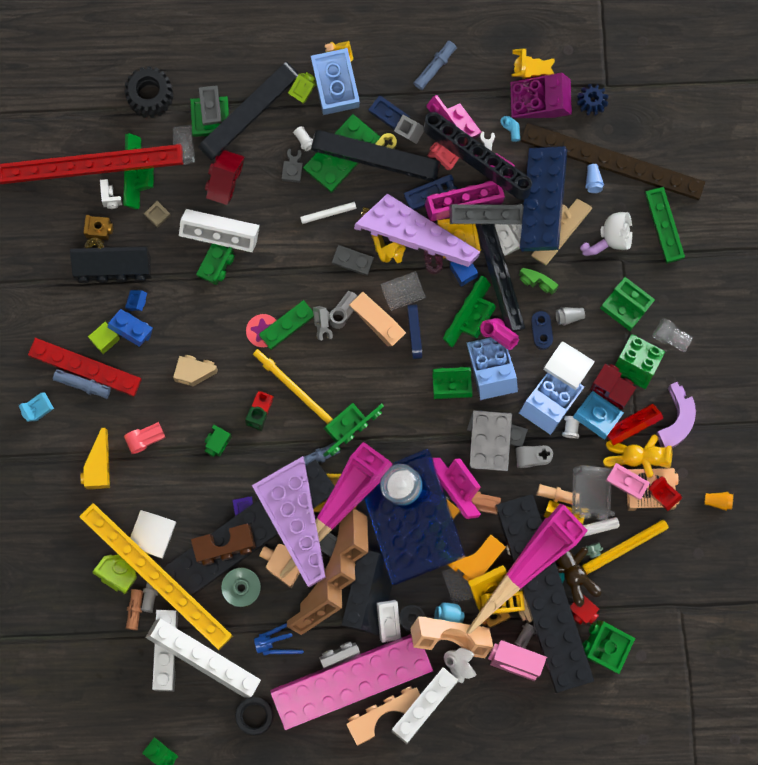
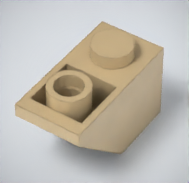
[173,355,218,386]

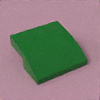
[600,277,655,331]

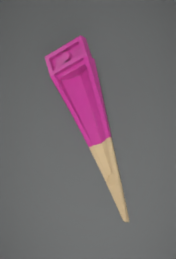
[280,442,393,578]
[466,504,588,634]

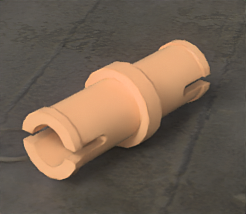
[537,484,577,505]

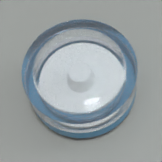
[380,464,422,505]

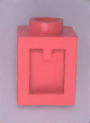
[427,142,459,170]

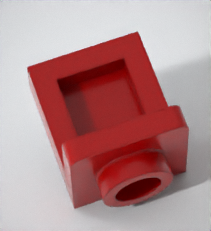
[649,476,682,511]

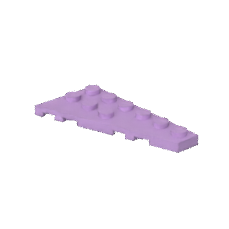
[354,194,480,267]
[252,456,326,587]

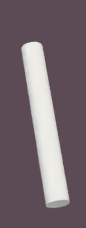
[300,202,357,224]

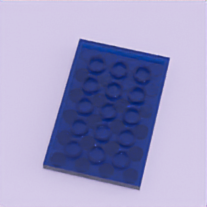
[364,449,466,585]

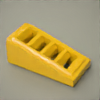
[481,591,525,615]

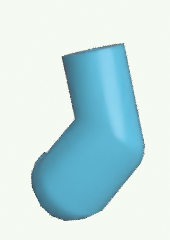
[500,116,520,142]

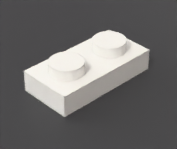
[377,600,401,643]

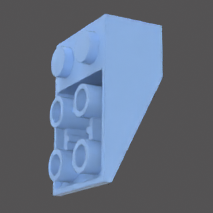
[467,337,518,400]
[519,372,585,435]

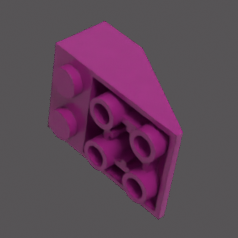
[510,73,572,118]

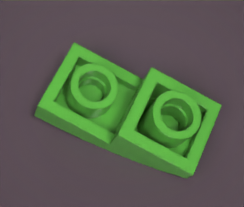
[519,268,559,295]

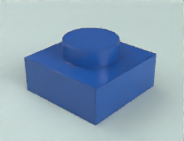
[125,290,147,311]

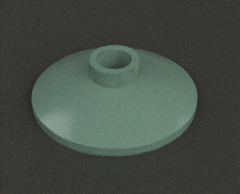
[221,568,261,607]

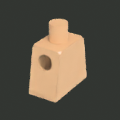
[259,544,300,588]

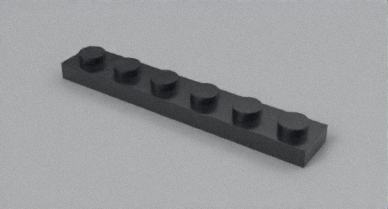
[476,224,525,332]

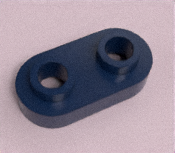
[531,311,553,350]

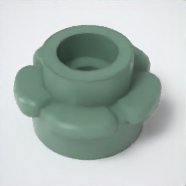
[586,542,603,558]

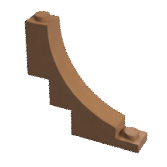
[287,509,368,635]

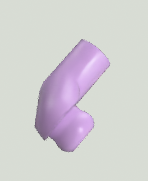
[580,239,609,256]

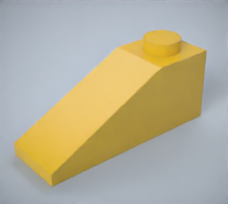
[80,428,110,489]

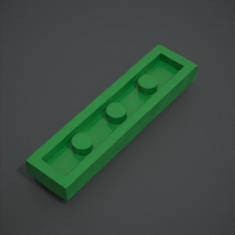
[645,187,685,264]

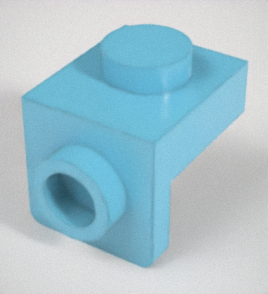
[19,392,54,422]

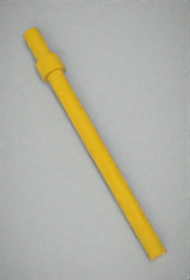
[253,349,333,424]

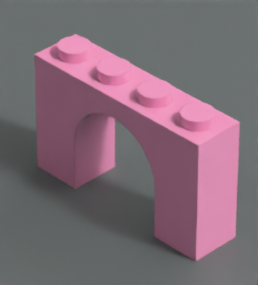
[488,640,547,681]

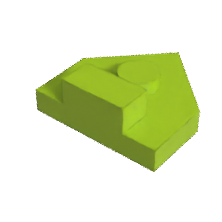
[93,555,137,594]

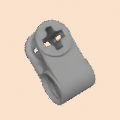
[515,445,553,468]

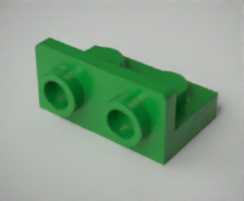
[196,244,235,285]

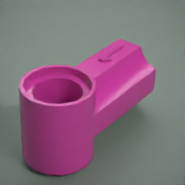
[480,318,519,350]

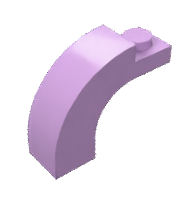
[656,382,696,448]

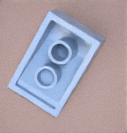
[311,48,360,115]

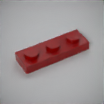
[606,404,664,446]

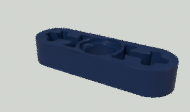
[407,304,422,359]

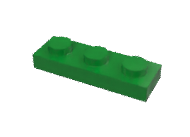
[259,300,314,351]

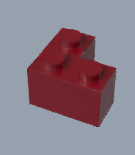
[205,150,245,205]
[590,363,636,410]

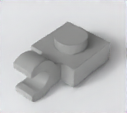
[313,306,333,341]

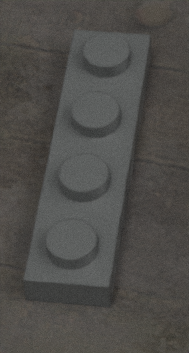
[449,204,523,225]

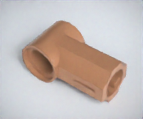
[471,492,501,515]

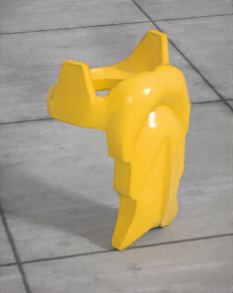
[512,49,555,78]
[371,234,406,264]

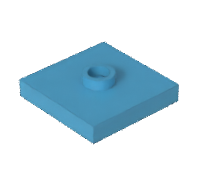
[573,391,624,440]

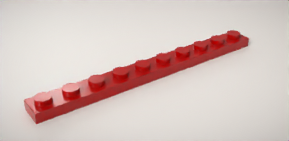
[0,144,183,184]

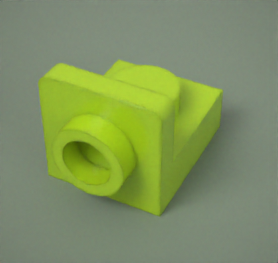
[288,72,317,103]

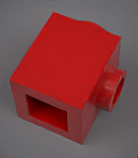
[570,595,599,625]

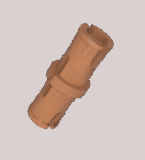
[126,589,143,630]

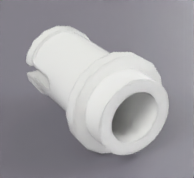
[293,126,313,151]

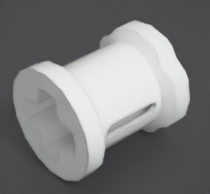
[562,416,580,439]

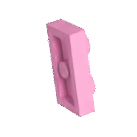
[606,463,650,500]

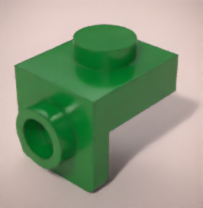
[142,737,178,765]

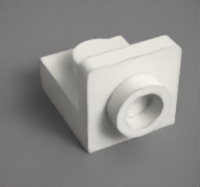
[100,179,122,209]

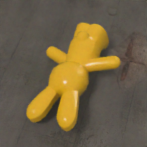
[603,434,672,478]

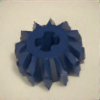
[577,84,609,116]

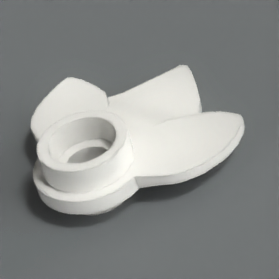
[444,648,476,683]

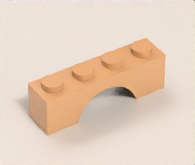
[410,616,493,658]
[346,686,421,746]

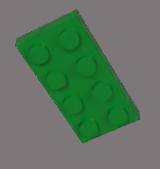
[303,114,381,193]

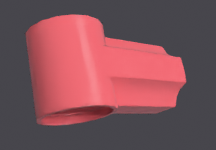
[124,422,166,454]

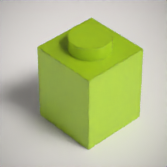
[88,322,120,354]

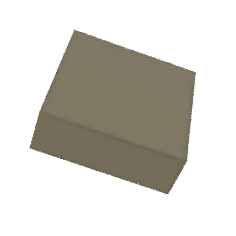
[144,201,171,228]

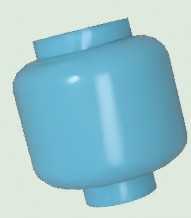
[434,602,464,623]

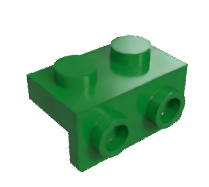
[433,367,472,399]

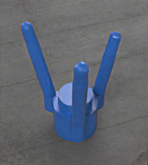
[254,623,304,656]

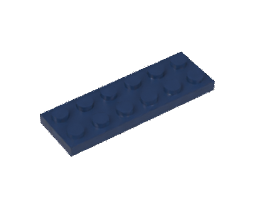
[520,146,567,252]

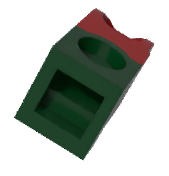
[245,391,274,431]

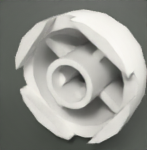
[601,212,632,250]

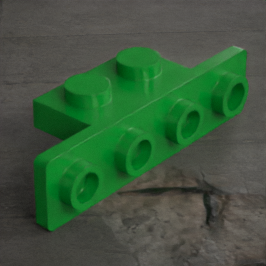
[123,133,154,210]
[443,276,496,348]
[322,403,384,457]

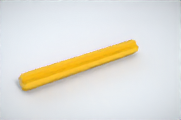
[582,520,668,575]

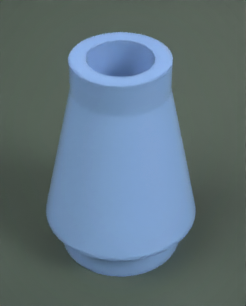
[585,164,604,193]

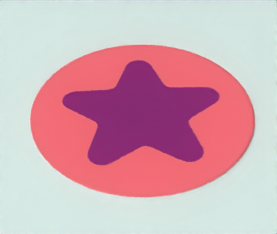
[246,314,277,347]

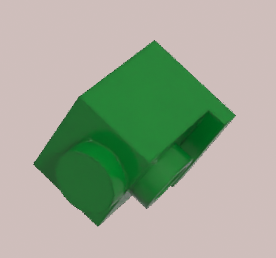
[204,425,232,457]

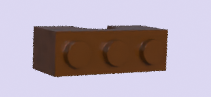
[191,523,256,566]

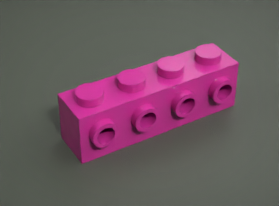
[425,181,505,221]

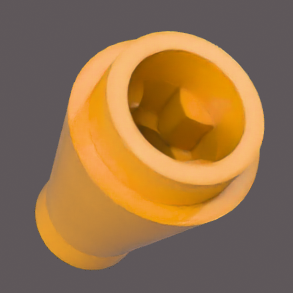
[705,492,733,511]

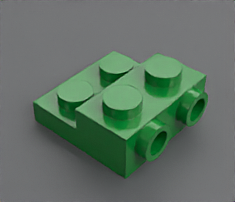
[582,620,636,674]

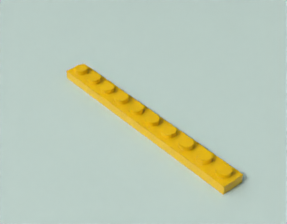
[79,503,233,650]

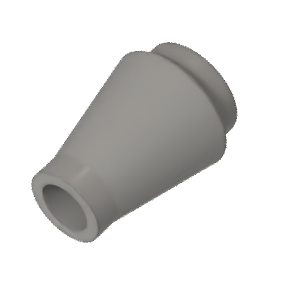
[555,307,585,326]

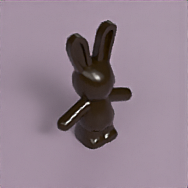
[556,547,601,607]

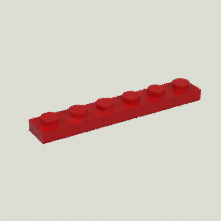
[28,338,142,397]

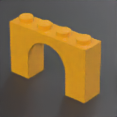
[416,498,506,582]

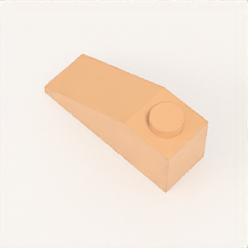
[349,292,406,346]

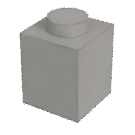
[394,115,424,144]

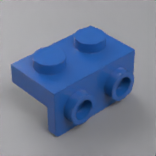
[107,309,153,347]

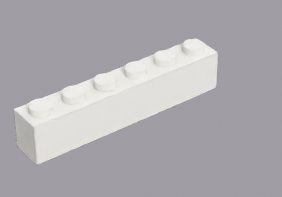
[145,619,261,698]

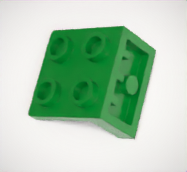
[615,334,665,390]

